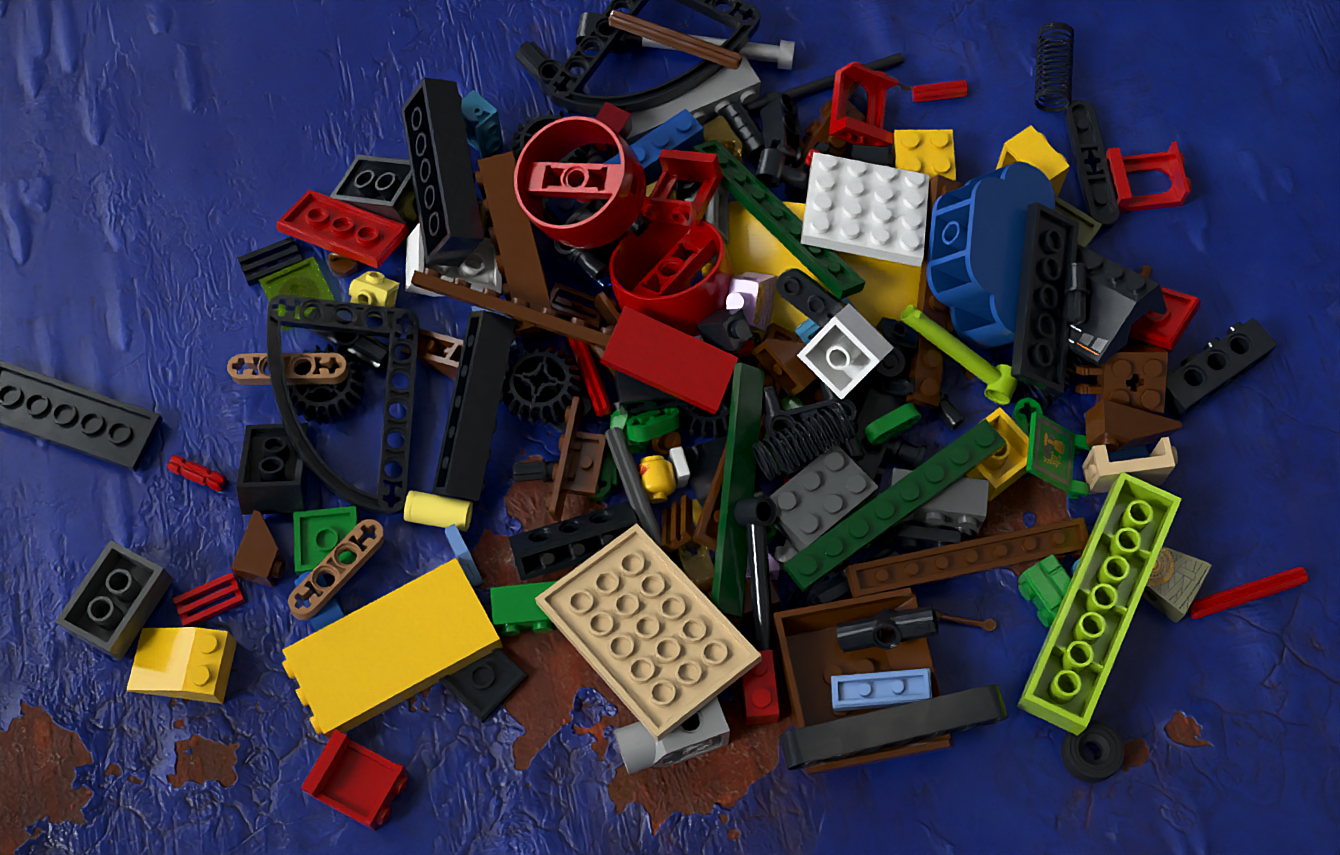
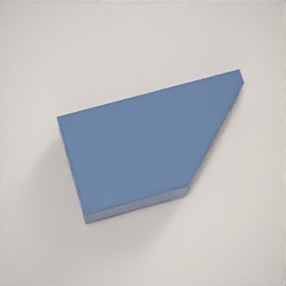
[444,524,484,587]

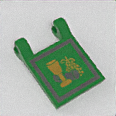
[1026,412,1092,499]

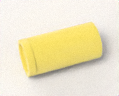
[404,490,473,532]

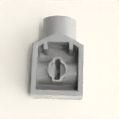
[613,696,730,775]

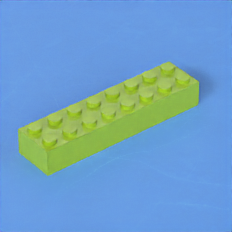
[1016,471,1182,736]

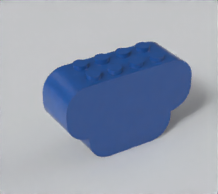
[926,162,1055,350]

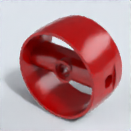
[514,116,646,249]
[609,219,735,337]

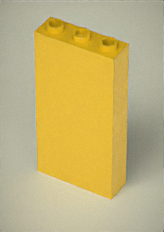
[282,558,503,740]

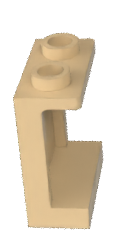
[1082,437,1178,495]

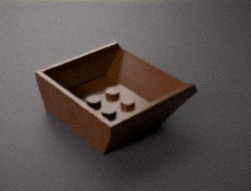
[773,588,955,776]

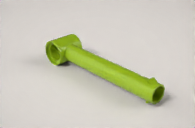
[900,305,1020,405]

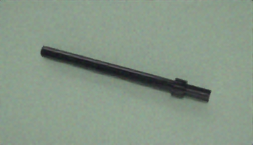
[745,52,904,114]

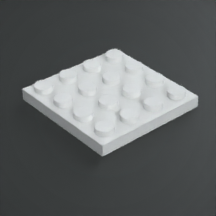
[800,152,929,267]

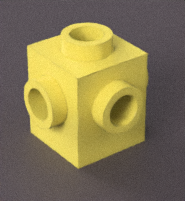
[349,271,399,318]

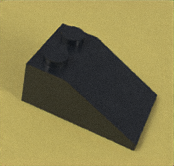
[330,155,418,229]
[236,423,309,515]

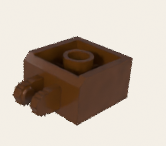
[1075,345,1168,413]

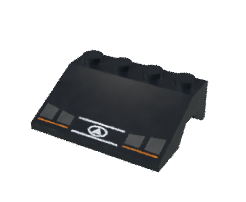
[1068,244,1167,366]

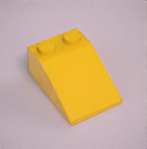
[127,627,237,704]

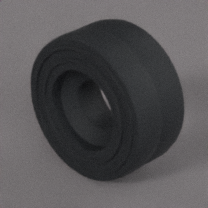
[1060,720,1124,783]

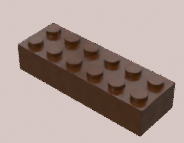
[474,151,560,345]

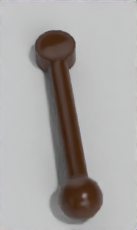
[935,609,996,632]

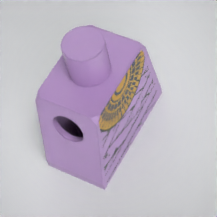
[726,272,777,332]

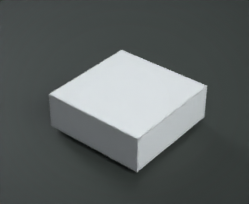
[667,446,691,488]

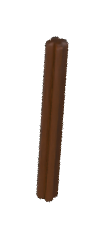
[608,9,742,70]

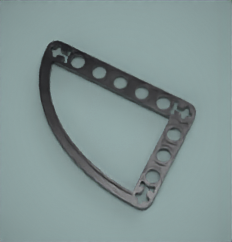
[548,0,760,115]
[266,295,419,516]

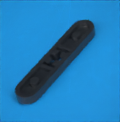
[1064,100,1119,230]
[776,268,907,377]

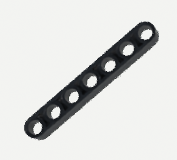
[778,684,1009,770]

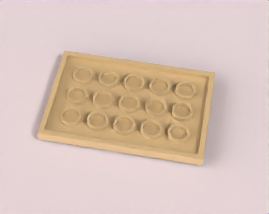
[535,523,762,742]

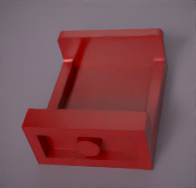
[301,729,409,831]

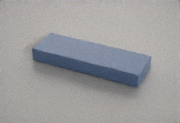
[831,668,933,711]

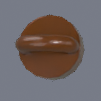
[328,252,359,277]
[650,429,682,456]

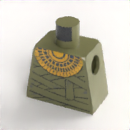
[1141,547,1212,623]

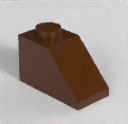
[751,338,818,398]
[231,510,286,587]

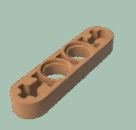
[227,353,349,385]
[288,519,384,620]

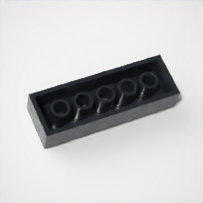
[401,77,485,267]

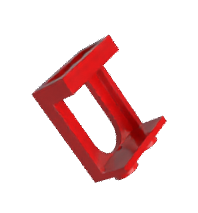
[829,62,899,147]
[1106,141,1192,213]
[641,149,723,227]

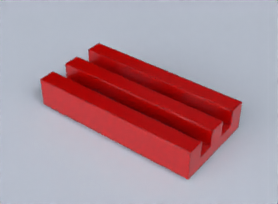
[173,572,246,627]

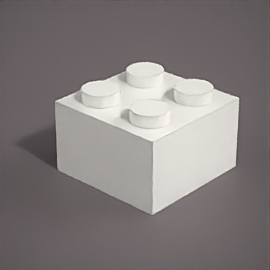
[797,304,894,400]

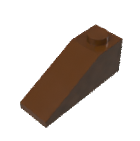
[401,328,464,381]
[1085,399,1182,453]

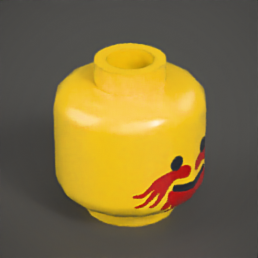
[636,455,676,504]

